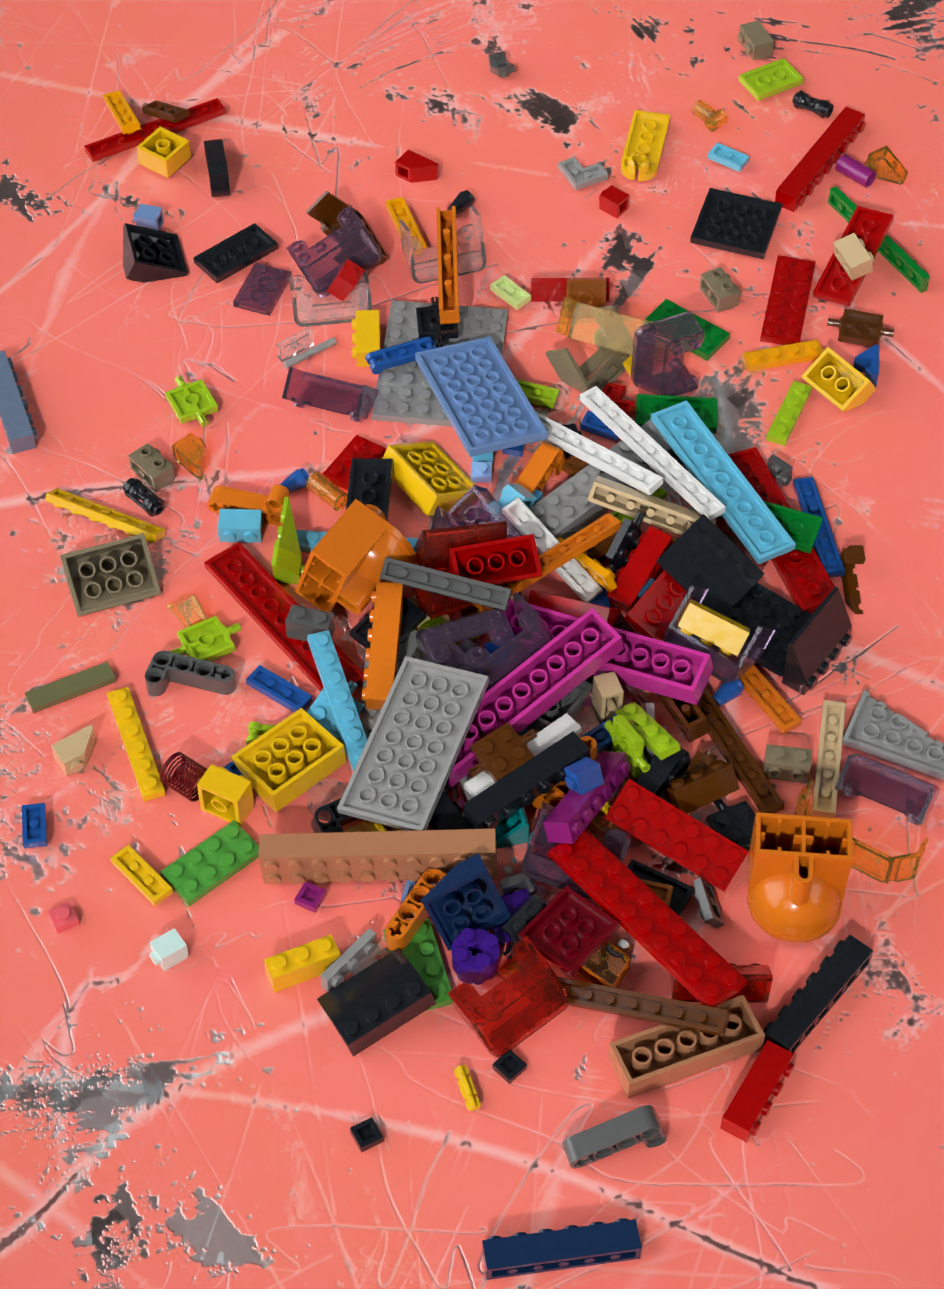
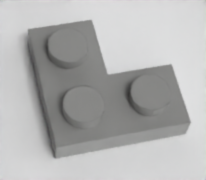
[558,157,609,191]

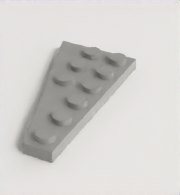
[842,690,944,781]

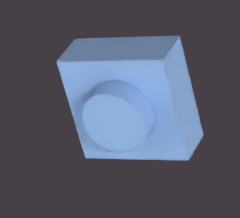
[471,461,492,483]

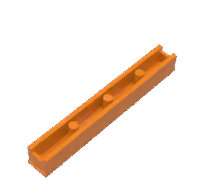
[436,206,460,324]

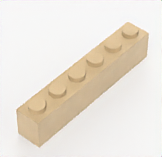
[587,475,716,535]

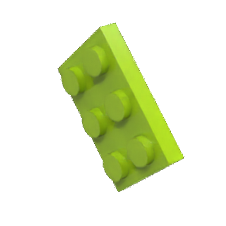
[738,58,804,101]

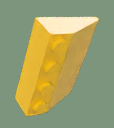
[382,441,482,516]
[231,708,347,812]

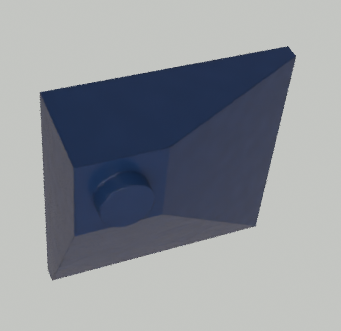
[421,853,511,951]

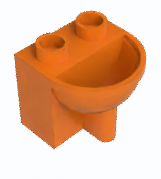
[295,499,417,615]
[747,812,853,943]

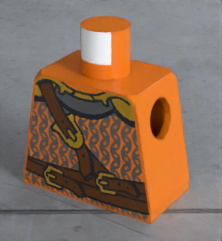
[576,939,631,988]

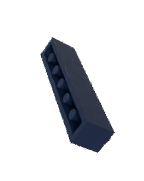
[482,1218,642,1280]

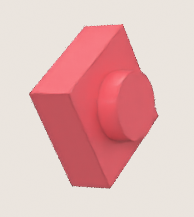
[47,901,79,934]

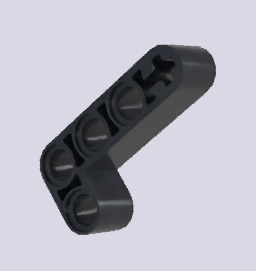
[204,139,230,197]
[636,747,691,797]
[311,799,359,833]

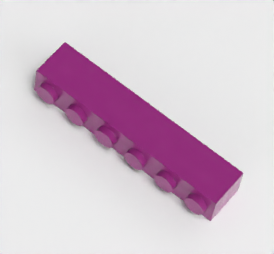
[543,752,631,844]

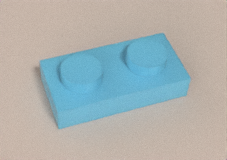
[708,142,750,172]

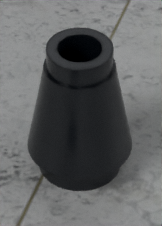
[447,190,475,215]

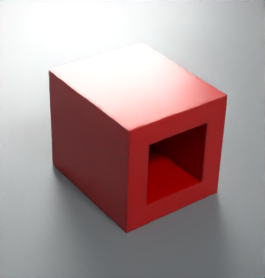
[599,185,629,218]

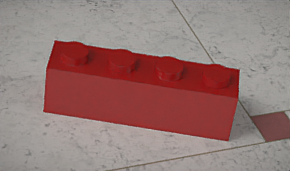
[607,526,674,613]
[720,1040,795,1143]

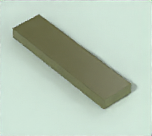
[25,661,116,713]

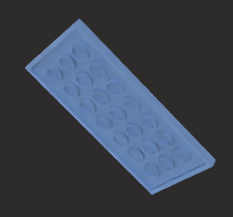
[415,336,548,457]

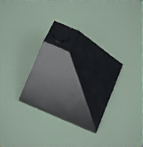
[123,223,188,283]

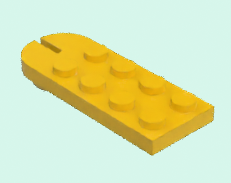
[621,110,670,181]

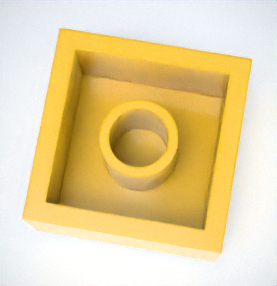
[137,127,191,178]
[197,764,254,827]

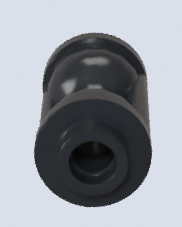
[792,90,834,118]
[123,478,164,517]

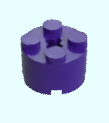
[452,928,500,985]

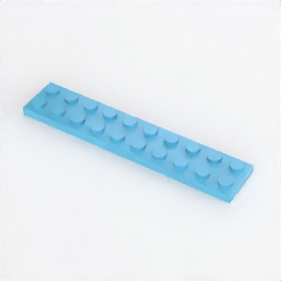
[650,400,796,565]

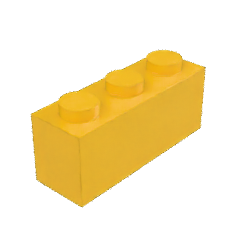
[352,310,380,367]
[678,599,750,656]
[264,934,340,993]

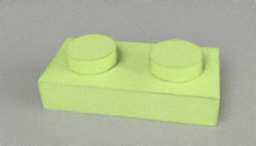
[490,275,531,310]

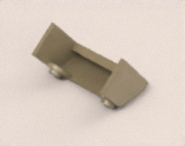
[545,305,638,393]

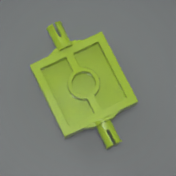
[165,375,218,427]
[170,616,241,662]
[604,714,650,778]

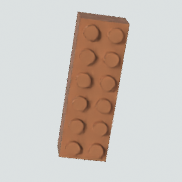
[608,995,765,1098]

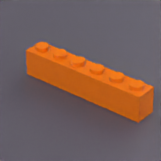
[362,582,404,710]

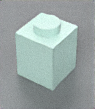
[149,928,189,971]

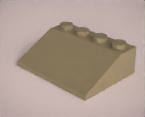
[60,533,161,617]

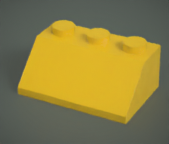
[801,347,876,412]

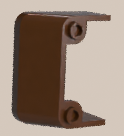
[306,190,389,270]

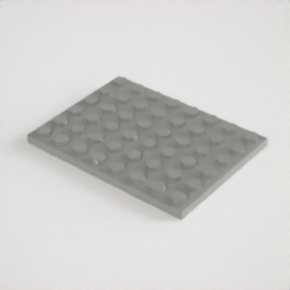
[372,300,508,427]

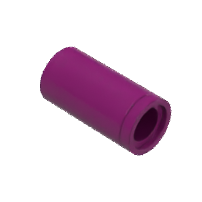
[835,154,877,188]

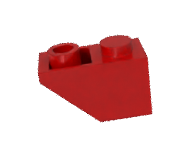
[395,149,439,183]

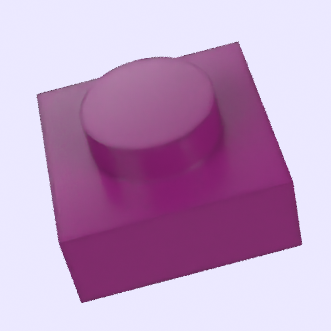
[294,881,327,913]

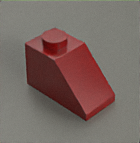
[326,258,365,302]

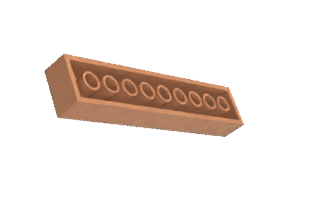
[258,829,497,885]

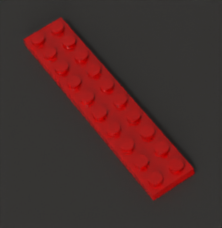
[728,447,835,613]
[204,542,364,692]
[548,828,747,1008]

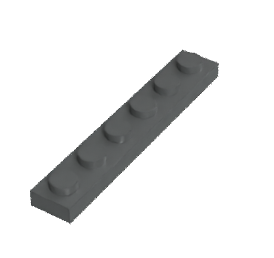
[380,557,512,612]

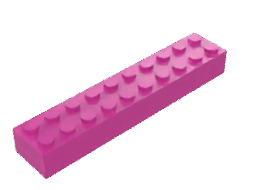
[491,599,714,705]
[447,608,623,787]

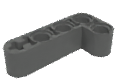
[144,651,236,696]
[562,1105,667,1169]

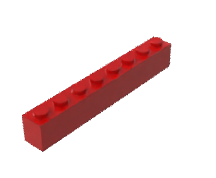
[775,107,866,212]

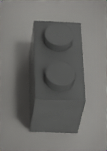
[285,605,335,642]

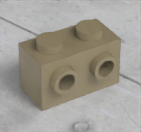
[737,20,774,61]
[699,267,741,313]
[128,443,175,492]
[763,744,812,783]

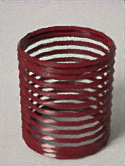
[160,752,207,802]

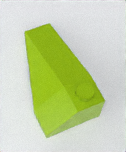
[271,497,305,585]

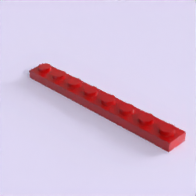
[84,98,226,162]

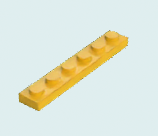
[45,488,166,543]
[107,687,165,802]

